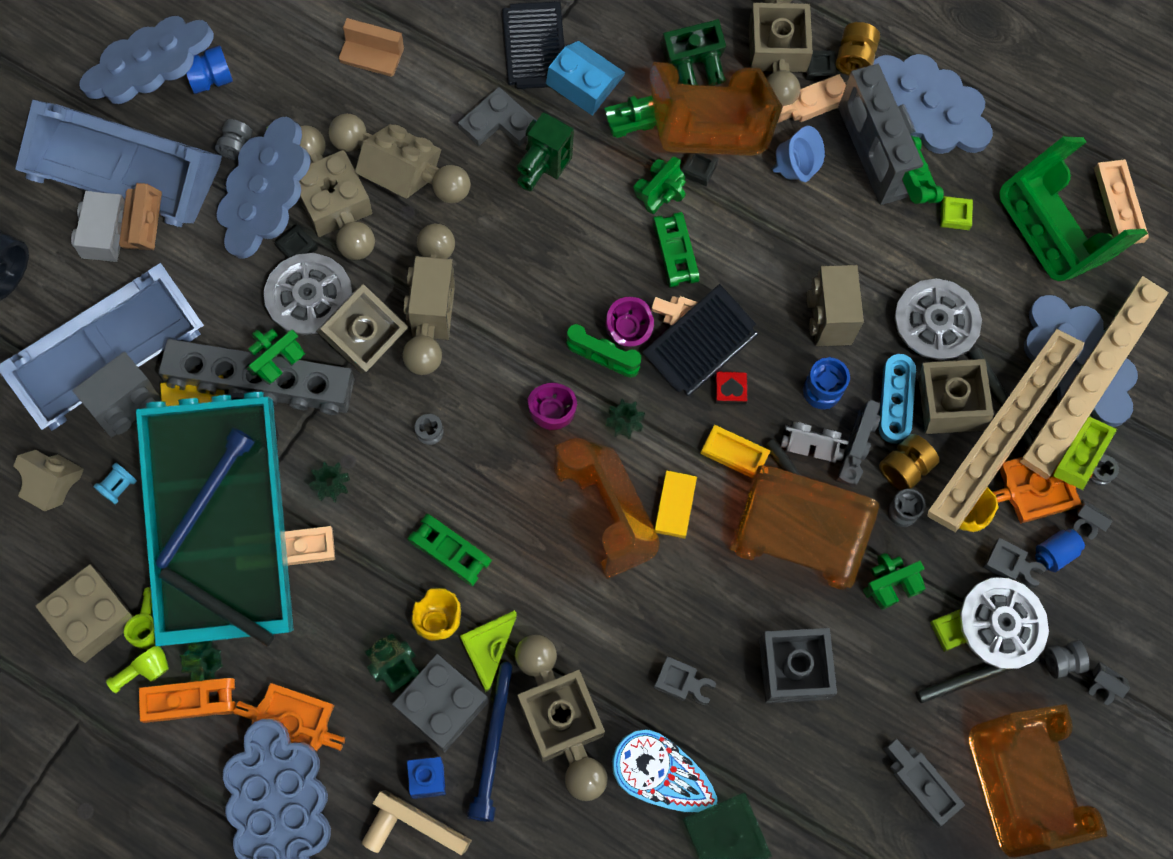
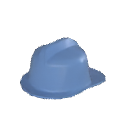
[772,126,825,182]

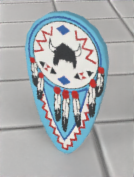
[612,730,717,812]

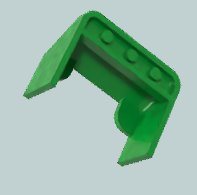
[1000,136,1148,281]

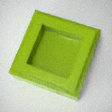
[940,196,973,230]
[930,609,967,652]

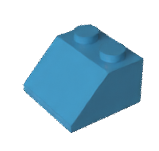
[546,41,625,116]

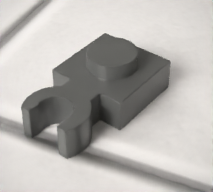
[984,538,1046,588]
[654,656,716,705]

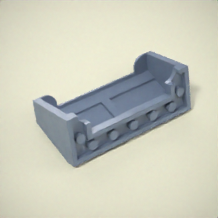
[15,99,222,227]
[0,263,204,431]

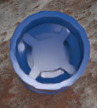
[186,45,233,94]
[803,357,850,409]

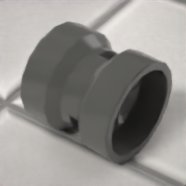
[215,119,253,160]
[888,489,926,527]
[1045,640,1090,679]

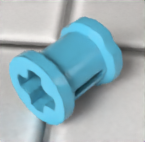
[93,463,137,505]

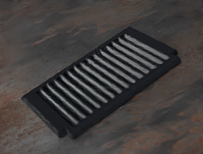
[502,1,565,89]
[642,284,758,396]

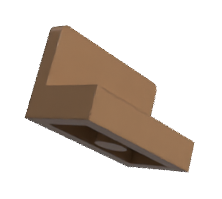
[339,18,404,77]
[119,183,162,250]

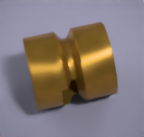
[835,22,880,76]
[879,434,939,491]

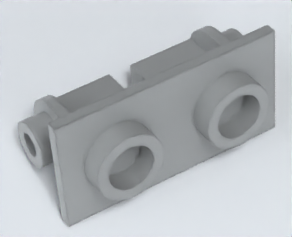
[781,421,848,463]

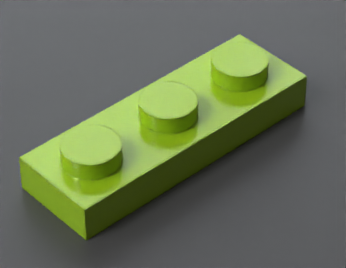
[1054,416,1117,490]

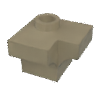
[13,450,84,511]

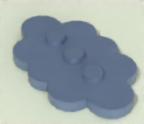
[79,16,214,104]
[873,54,993,154]
[217,117,311,258]
[1024,295,1138,427]
[223,719,331,859]

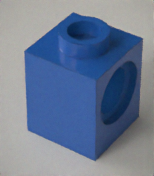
[407,757,446,799]

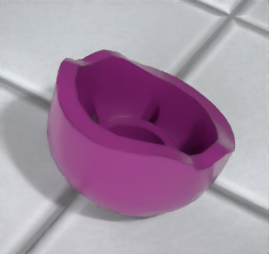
[605,297,654,347]
[528,383,577,430]

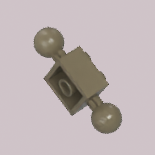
[749,0,813,106]
[328,113,471,204]
[299,125,375,260]
[402,223,455,375]
[515,634,608,801]

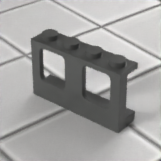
[838,63,924,205]

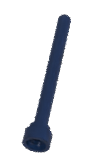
[156,427,255,569]
[467,661,512,822]

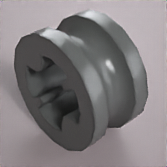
[415,414,444,445]
[1089,455,1119,486]

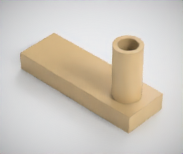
[361,790,472,855]

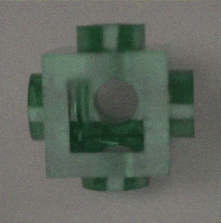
[365,633,420,693]

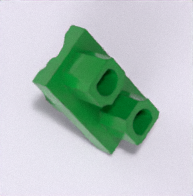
[604,95,663,138]
[633,156,686,215]
[246,329,305,385]
[863,553,926,610]

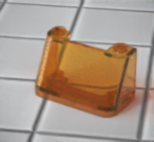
[650,62,783,156]
[554,438,660,579]
[730,465,880,590]
[969,704,1108,858]

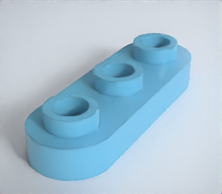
[879,354,916,444]

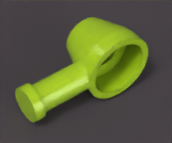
[124,587,155,650]
[106,645,169,693]

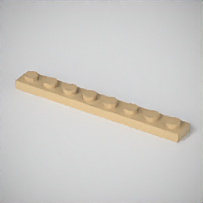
[1020,276,1169,479]
[928,329,1084,533]

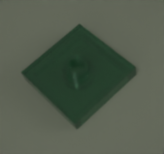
[683,792,772,859]

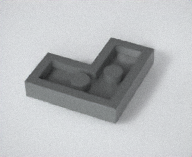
[458,87,537,147]

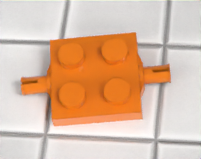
[993,457,1092,524]
[234,683,345,752]

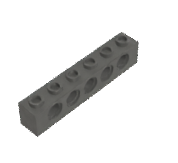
[158,339,355,415]

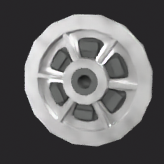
[264,253,352,335]
[895,278,982,360]
[960,578,1049,669]

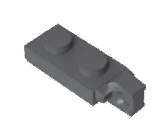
[836,400,881,487]
[883,739,965,827]

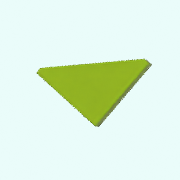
[460,610,517,692]

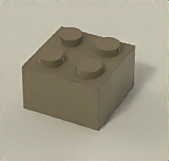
[807,265,864,346]
[316,284,408,373]
[918,359,994,434]
[35,564,134,663]

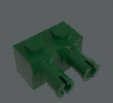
[660,19,726,93]
[517,112,574,192]

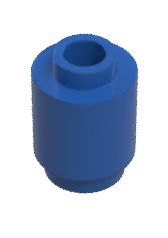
[1035,528,1085,572]

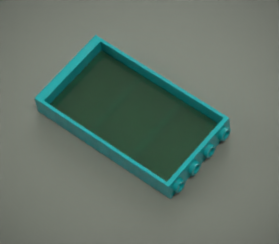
[136,392,294,646]

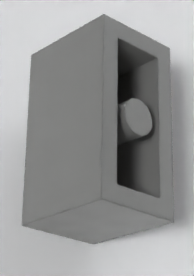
[71,191,125,262]

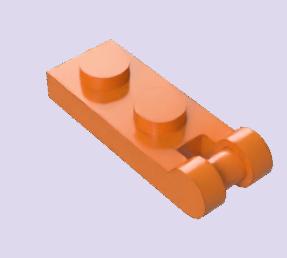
[139,678,236,723]

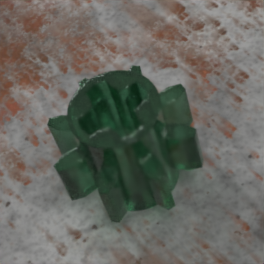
[606,399,645,439]
[309,461,350,502]
[180,641,223,682]

